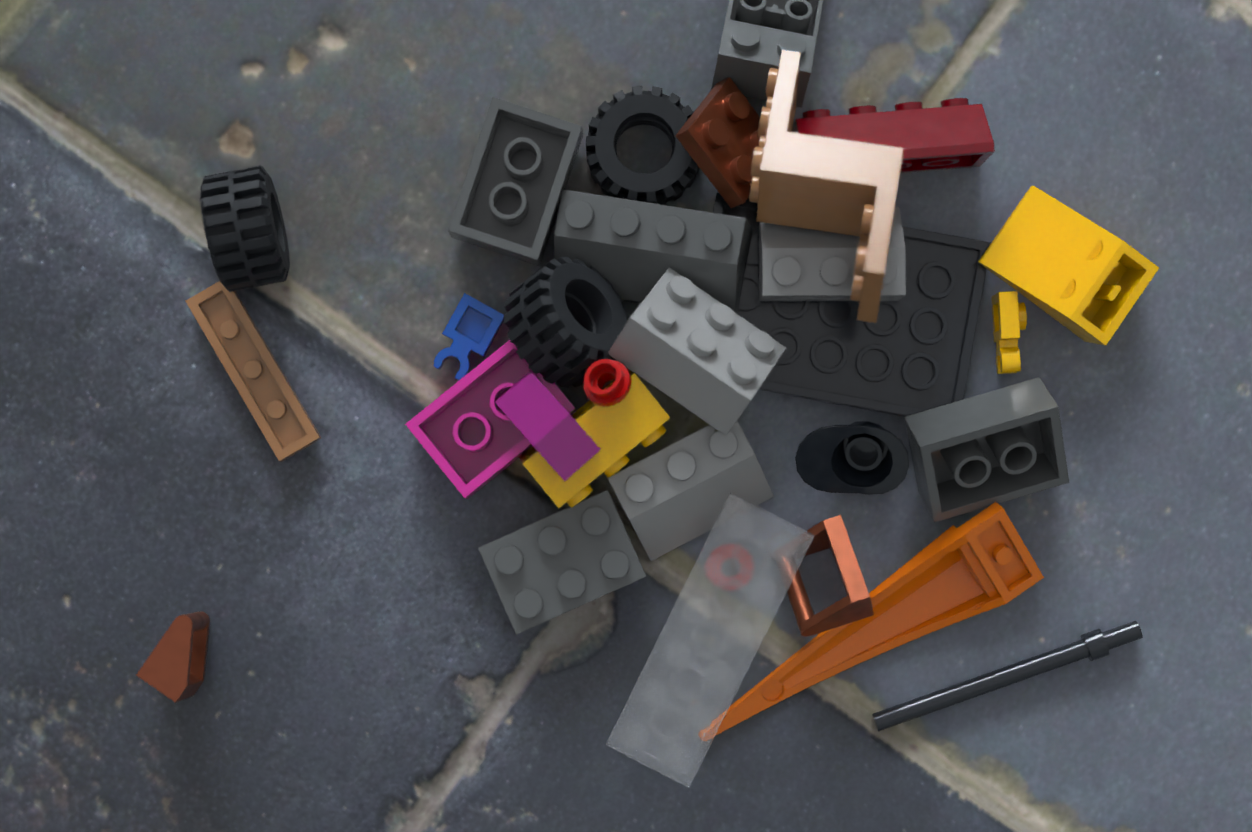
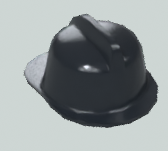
[795,421,909,495]

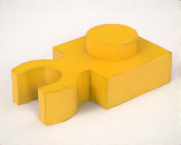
[991,291,1027,374]

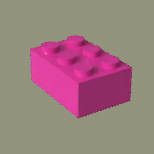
[405,340,576,499]

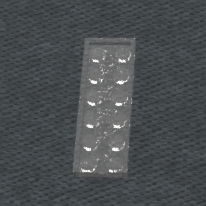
[606,493,815,788]

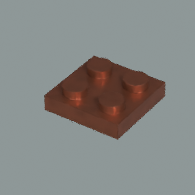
[675,77,760,208]

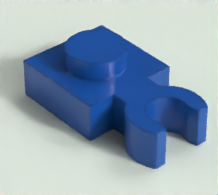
[434,293,504,380]

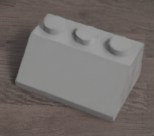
[759,207,906,301]
[607,421,774,561]

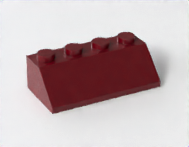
[792,98,995,173]

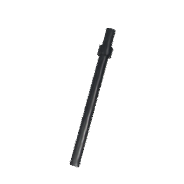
[872,621,1143,732]

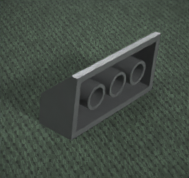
[554,189,753,314]

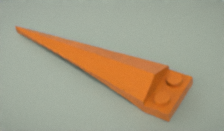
[698,502,1044,740]

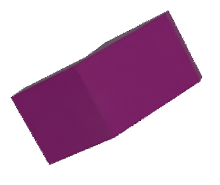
[495,370,601,481]

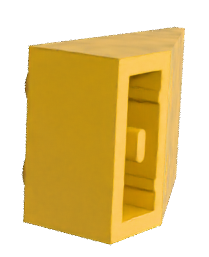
[978,186,1159,345]

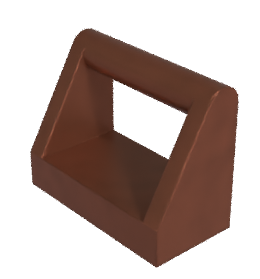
[774,515,874,637]
[136,612,210,703]

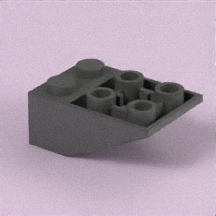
[711,0,823,108]

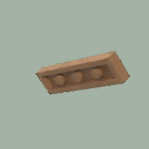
[185,281,322,462]

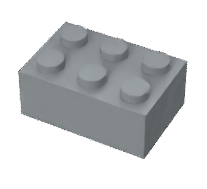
[608,267,786,435]

